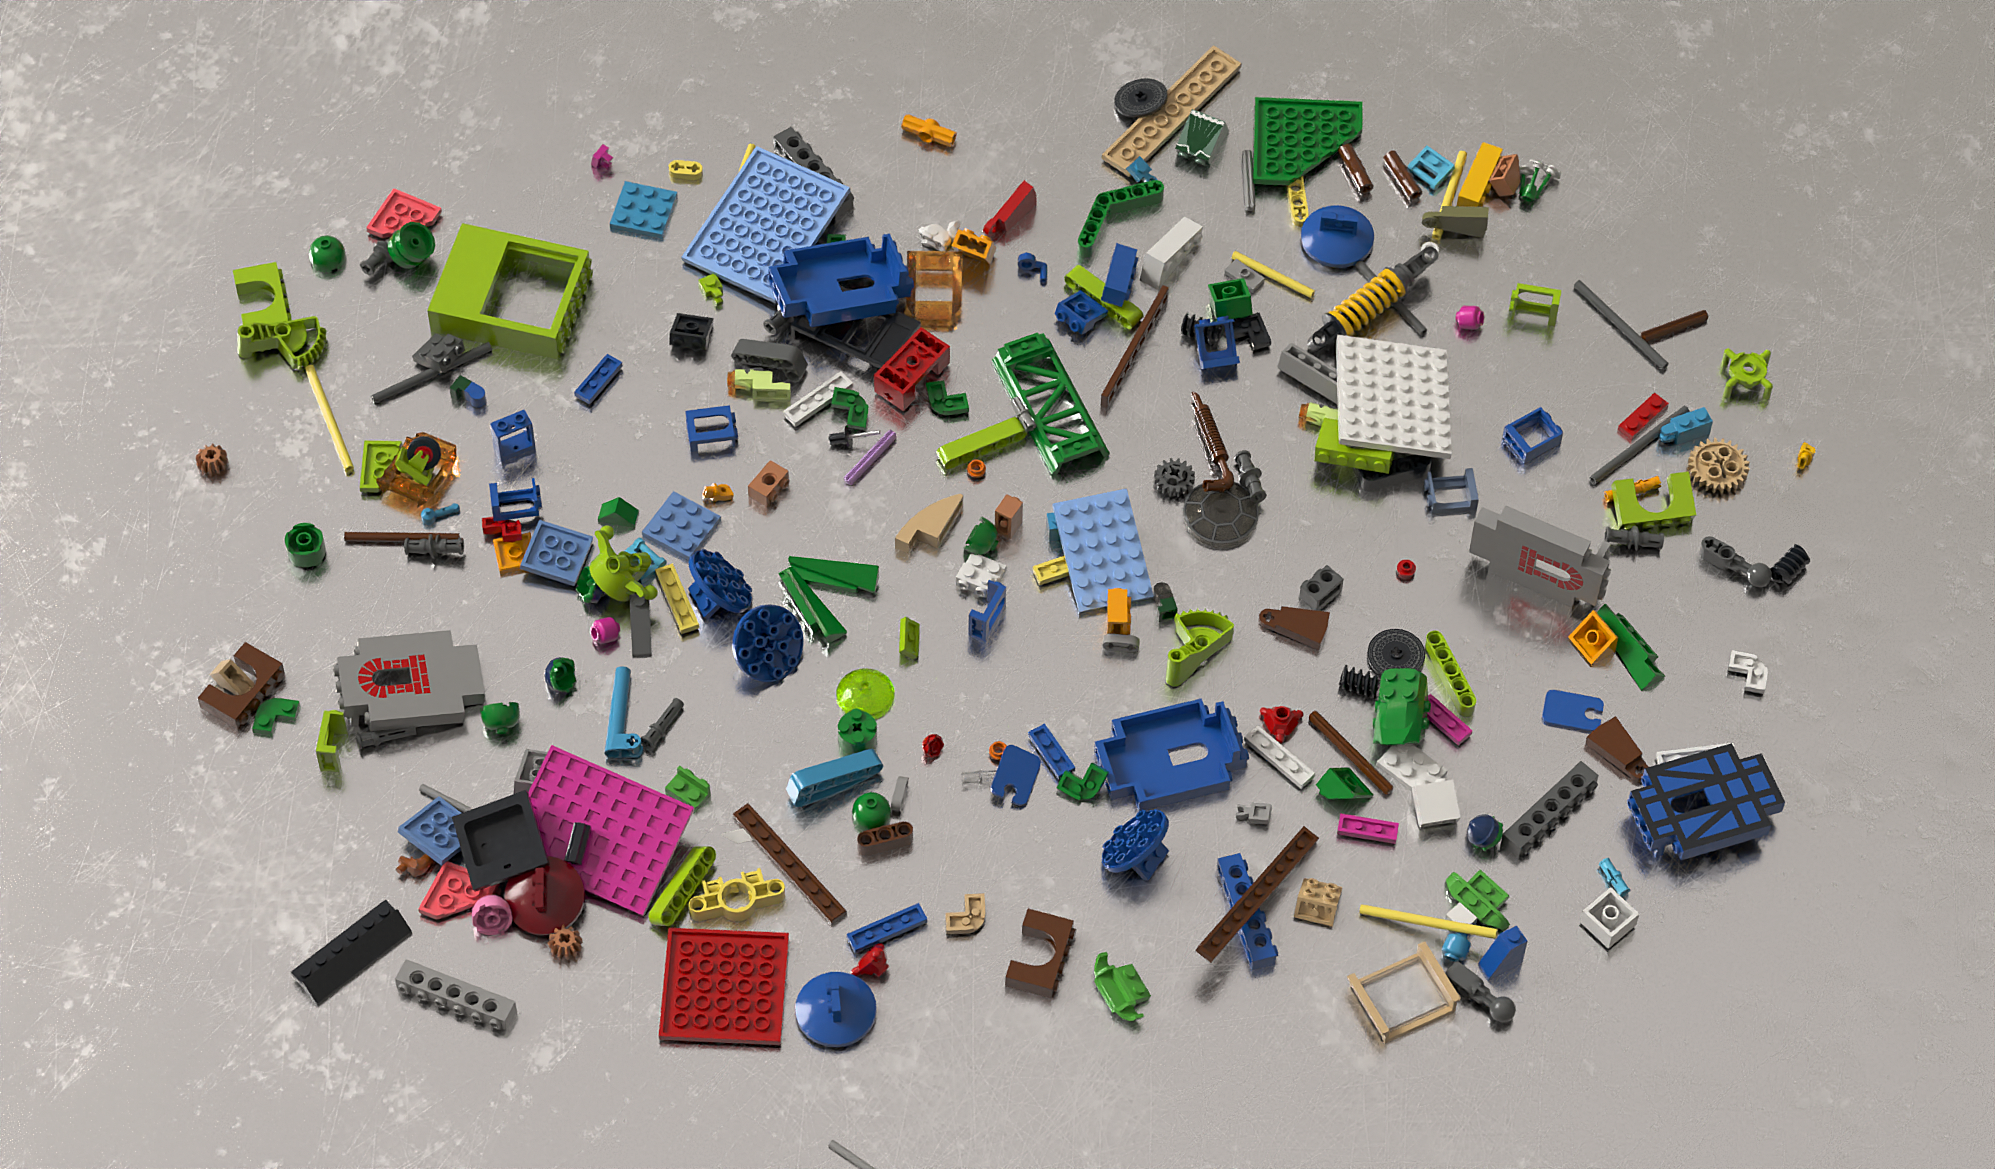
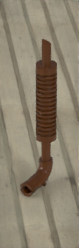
[1191,392,1234,493]

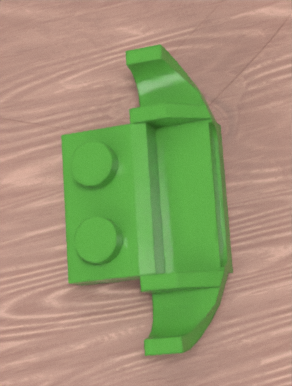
[1446,869,1510,931]
[1094,952,1151,1021]

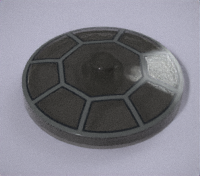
[1183,482,1259,547]

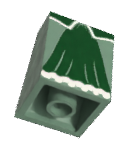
[1175,109,1229,166]

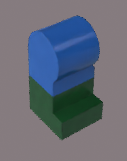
[449,375,486,408]

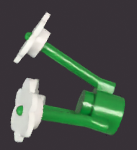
[1519,160,1561,202]

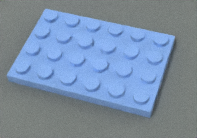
[1052,488,1154,614]

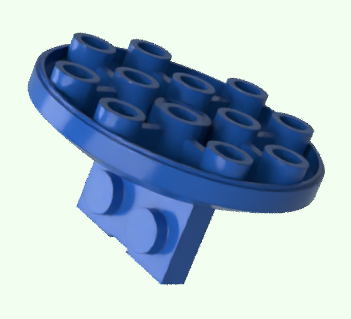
[1301,205,1374,268]
[688,549,752,618]
[732,604,804,682]
[1102,809,1169,880]
[795,972,876,1047]

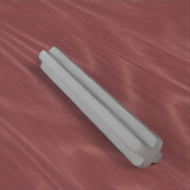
[1242,150,1256,212]

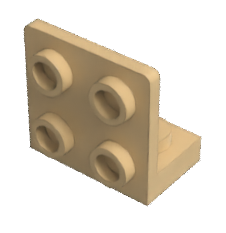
[1294,878,1342,926]

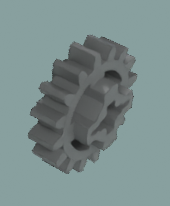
[1154,458,1195,497]

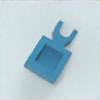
[1126,156,1157,182]

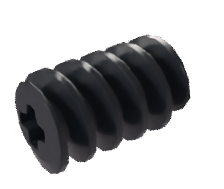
[1181,312,1223,345]
[1770,544,1810,584]
[1339,665,1381,698]

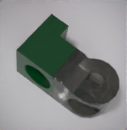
[1153,582,1178,622]

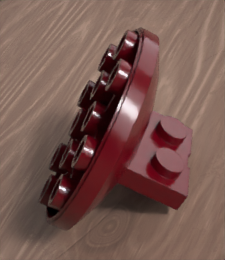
[505,856,585,936]

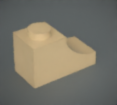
[209,659,255,695]

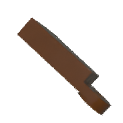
[1258,606,1330,650]
[1585,716,1649,782]

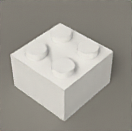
[1580,887,1639,949]

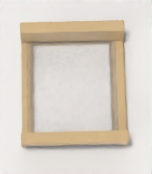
[1347,942,1461,1044]

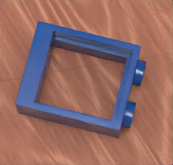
[1503,407,1563,464]
[490,409,536,462]

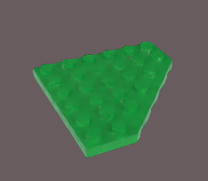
[1253,97,1363,185]

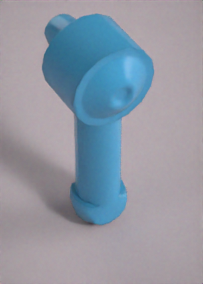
[421,503,460,525]

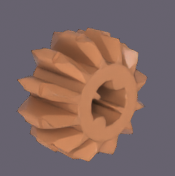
[195,443,228,476]
[548,925,583,960]

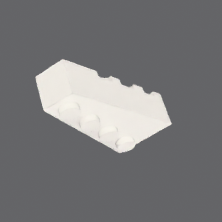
[1140,216,1203,290]

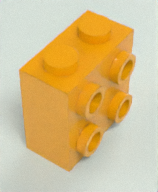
[952,228,997,265]
[1107,588,1131,635]

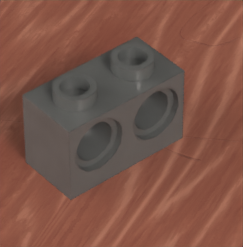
[1299,565,1344,611]

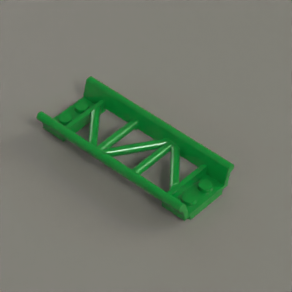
[992,332,1110,476]

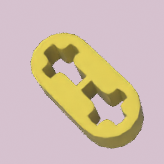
[668,160,703,180]

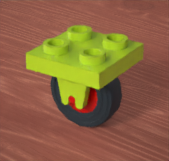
[395,436,441,486]

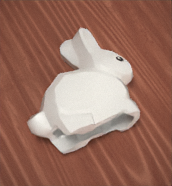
[918,220,961,253]

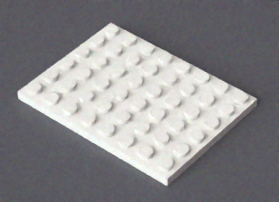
[1336,335,1452,459]

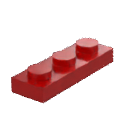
[1618,392,1669,440]

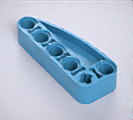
[786,749,884,807]

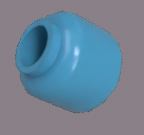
[1442,932,1471,962]

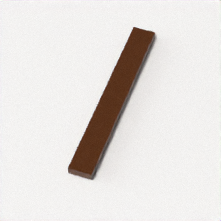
[1101,285,1169,408]
[733,803,847,925]

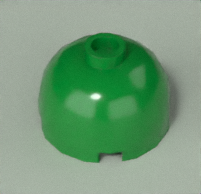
[309,235,346,273]
[963,516,999,555]
[480,702,520,734]
[852,792,891,831]

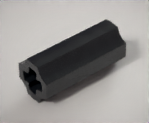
[564,822,592,865]

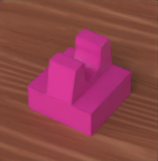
[591,144,613,169]

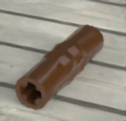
[1338,144,1374,194]
[1383,150,1423,201]

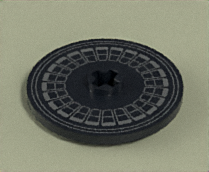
[1114,78,1168,118]
[1367,629,1425,676]

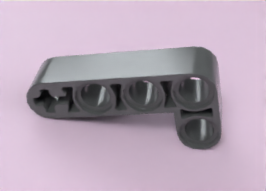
[731,339,808,382]

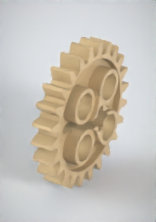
[1687,438,1750,494]

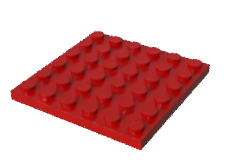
[658,928,789,1045]

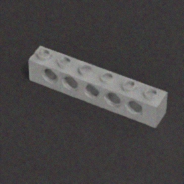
[395,959,517,1030]

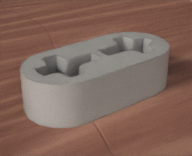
[1102,634,1140,653]
[891,776,909,812]

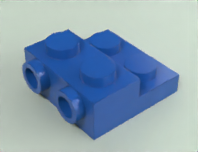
[1054,290,1108,334]

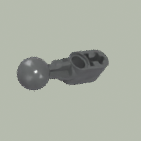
[1700,536,1772,587]
[1445,962,1516,1022]

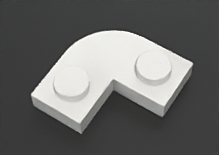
[1728,650,1768,694]

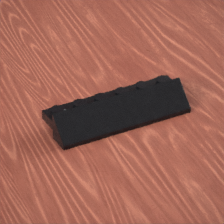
[291,899,412,1006]

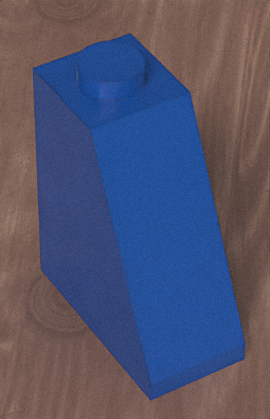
[1478,925,1528,980]

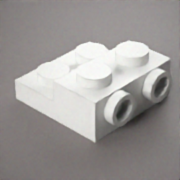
[956,554,1007,597]

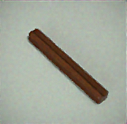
[1640,310,1709,342]

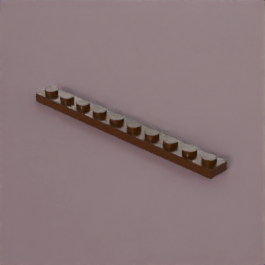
[1195,826,1319,963]

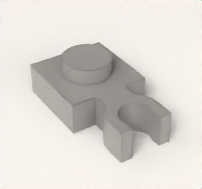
[1236,802,1272,824]

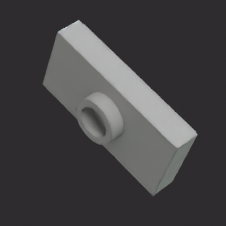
[1224,259,1265,293]

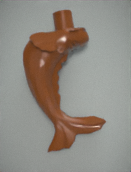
[396,854,434,878]

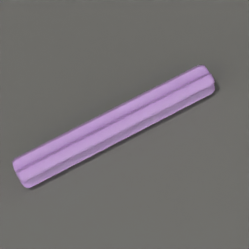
[844,430,897,485]

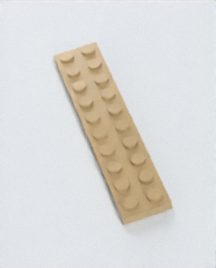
[1102,45,1242,177]

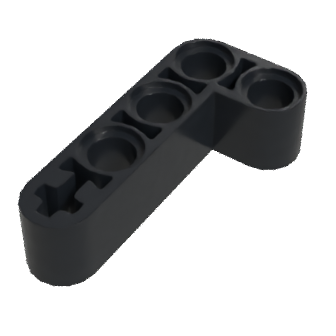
[1354,454,1432,492]

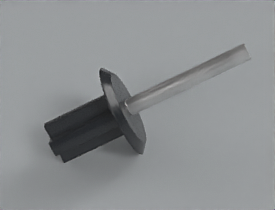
[828,425,881,449]

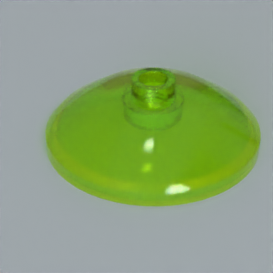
[836,668,895,719]

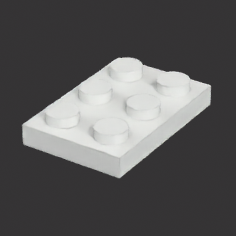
[1376,744,1447,792]

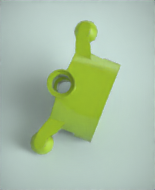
[589,525,658,602]

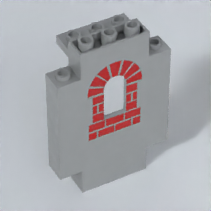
[1469,505,1612,607]
[333,630,485,731]

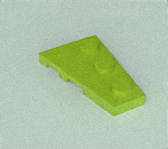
[359,440,403,492]

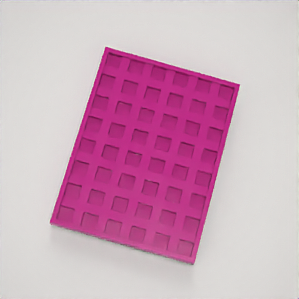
[528,745,695,917]

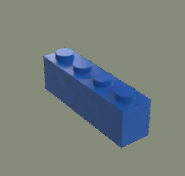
[1101,243,1139,307]

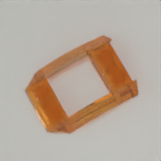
[906,251,962,321]
[376,432,457,508]

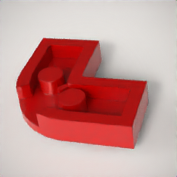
[482,517,522,543]

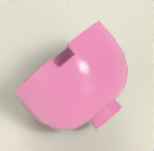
[472,895,512,935]

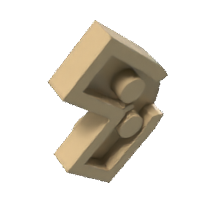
[945,893,985,934]

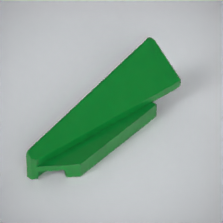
[788,556,879,594]
[778,567,847,644]
[1597,604,1665,690]

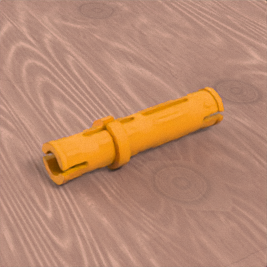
[1604,476,1661,503]

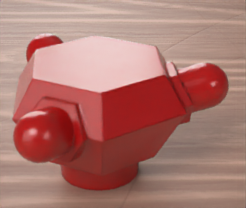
[1259,706,1304,744]
[851,943,889,977]

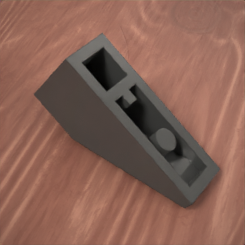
[630,595,652,656]

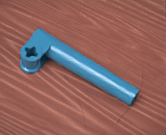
[604,666,643,758]

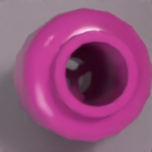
[1456,305,1485,330]
[590,617,620,644]

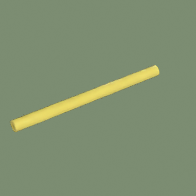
[305,365,354,472]
[1359,904,1498,939]

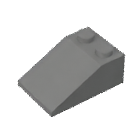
[513,749,548,794]

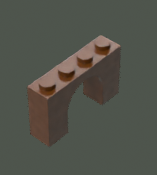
[198,642,285,730]
[1005,908,1077,999]

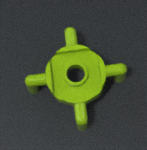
[1721,348,1773,400]

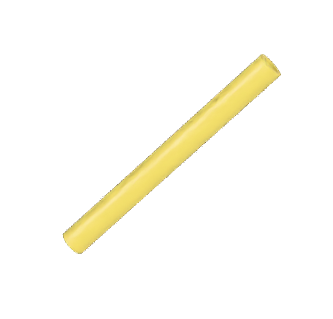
[1231,251,1315,299]

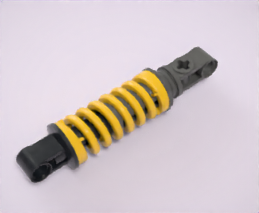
[1307,247,1438,351]

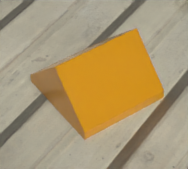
[1568,610,1618,665]

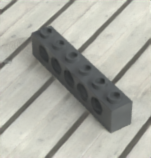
[773,127,854,218]
[1501,761,1599,858]

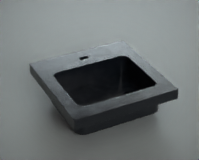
[452,790,550,892]

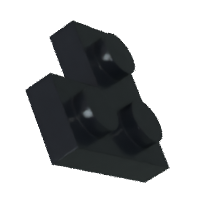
[1232,312,1272,350]

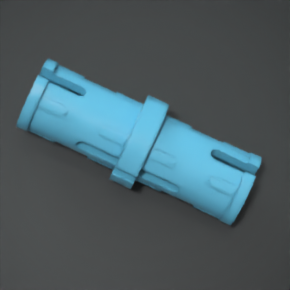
[1599,858,1630,897]

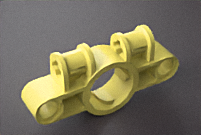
[689,868,785,922]

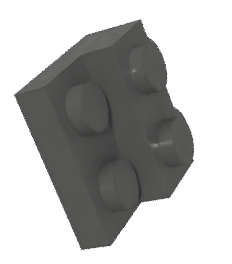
[412,333,465,373]

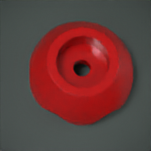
[922,734,944,758]

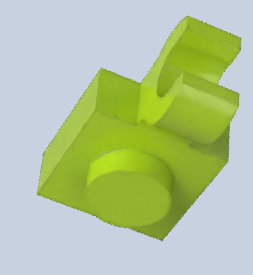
[698,274,723,304]

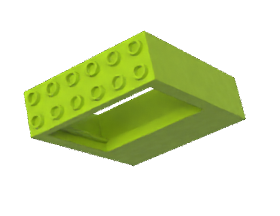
[427,223,593,360]

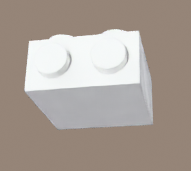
[1412,778,1461,828]

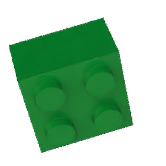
[1208,278,1253,321]

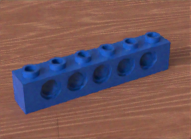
[1217,853,1278,970]

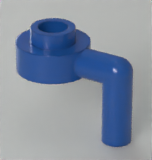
[1018,252,1047,283]

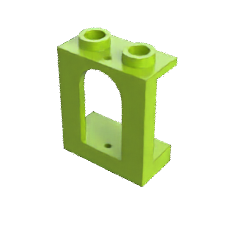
[1509,283,1561,326]
[316,710,348,773]

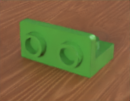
[665,766,711,812]

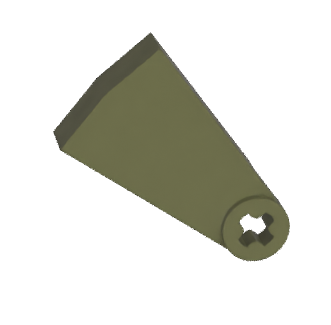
[1422,206,1489,238]

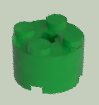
[285,523,326,567]
[838,708,877,755]

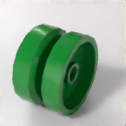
[387,222,435,269]

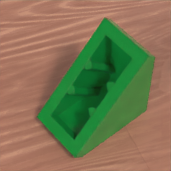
[598,497,639,528]

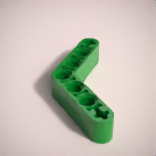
[1077,180,1164,258]

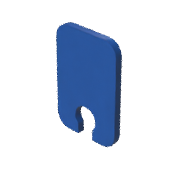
[1542,690,1604,732]
[990,745,1041,806]

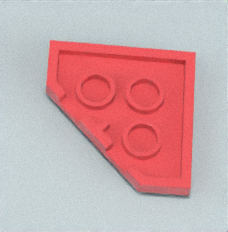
[366,188,442,238]
[418,861,500,919]

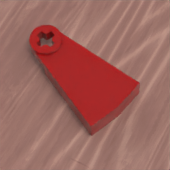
[983,180,1037,238]

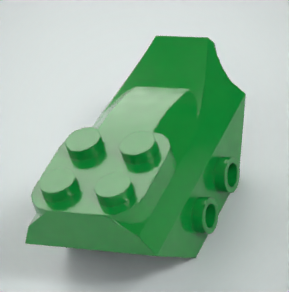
[1373,668,1431,745]

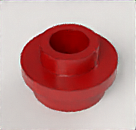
[1397,560,1416,578]

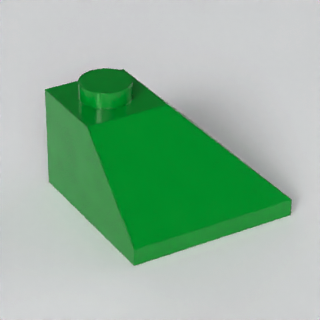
[1316,767,1374,799]

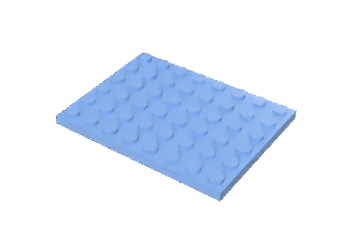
[681,146,850,303]

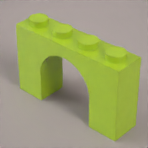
[233,262,292,324]
[1314,418,1395,474]
[1611,471,1697,531]

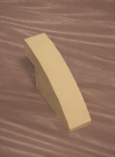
[895,494,963,554]

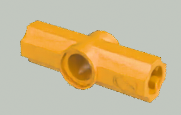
[901,114,957,147]

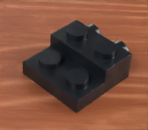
[669,313,714,351]

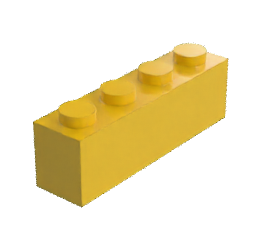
[1457,142,1503,207]

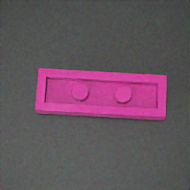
[1427,693,1473,746]
[1337,813,1399,844]

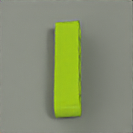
[1064,265,1144,330]
[936,417,1027,469]
[1425,630,1476,717]
[649,846,716,926]

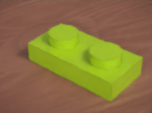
[899,617,920,659]

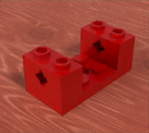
[874,327,950,411]

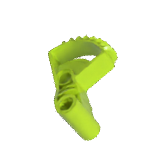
[237,316,327,371]
[1165,608,1234,687]

